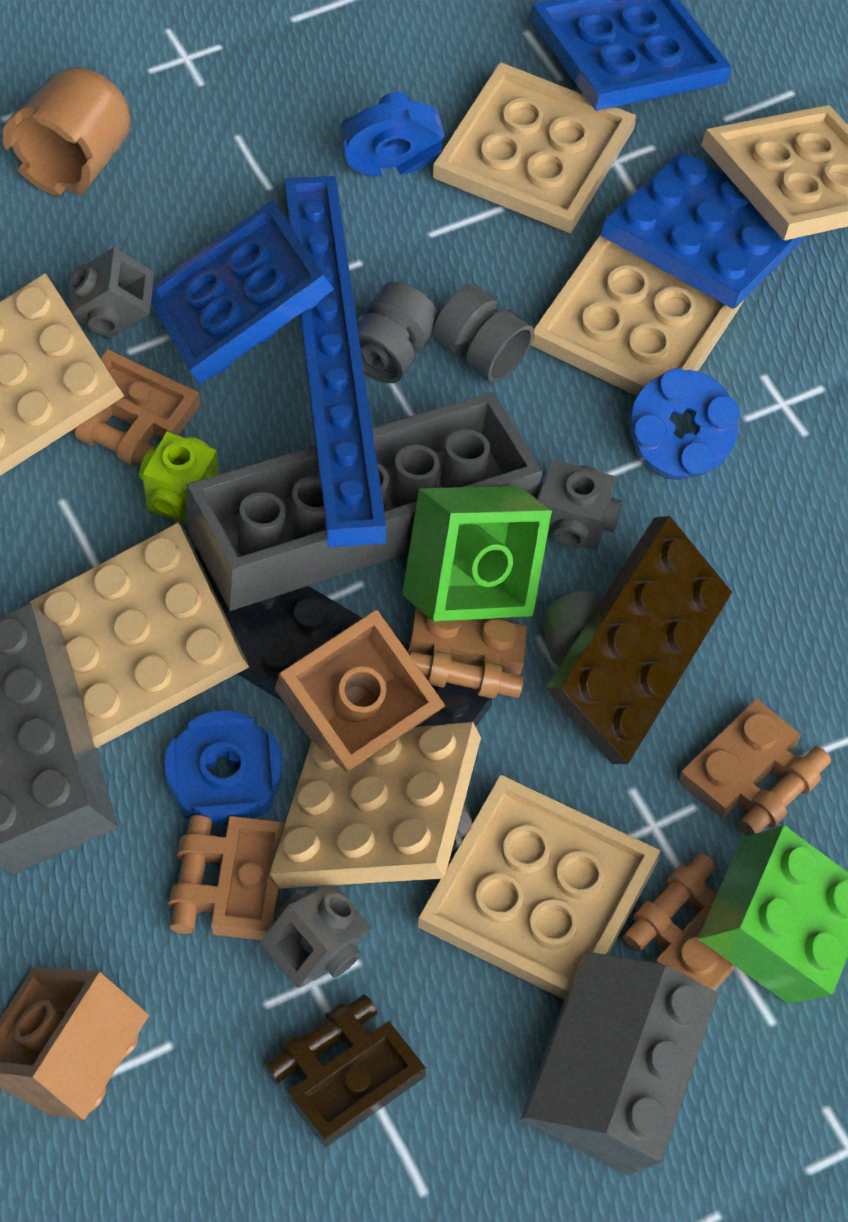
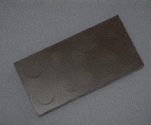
[545,516,732,764]

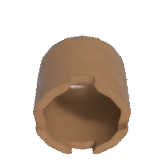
[3,67,130,197]

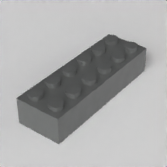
[185,392,543,611]

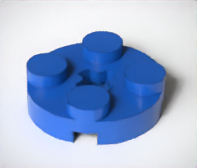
[340,92,445,177]
[628,368,739,480]
[164,710,282,826]

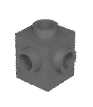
[68,247,155,339]
[538,459,622,551]
[259,885,372,988]

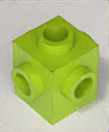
[139,432,220,524]

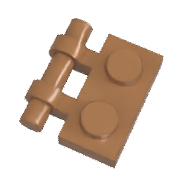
[71,349,201,466]
[408,607,527,699]
[679,698,831,836]
[168,815,286,940]
[623,853,736,991]

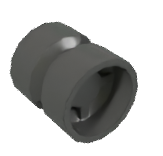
[357,282,439,383]
[433,284,534,383]

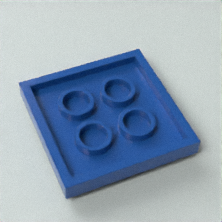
[530,0,731,111]
[601,151,807,309]
[151,200,334,385]

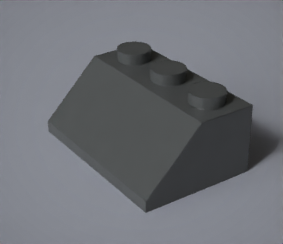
[520,952,719,1175]

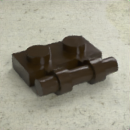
[263,994,426,1148]

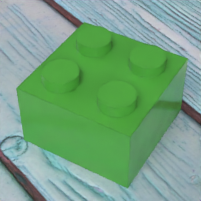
[402,486,552,622]
[698,825,848,1004]

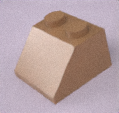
[275,610,445,773]
[0,967,149,1120]

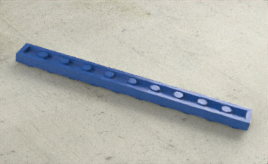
[284,176,386,547]

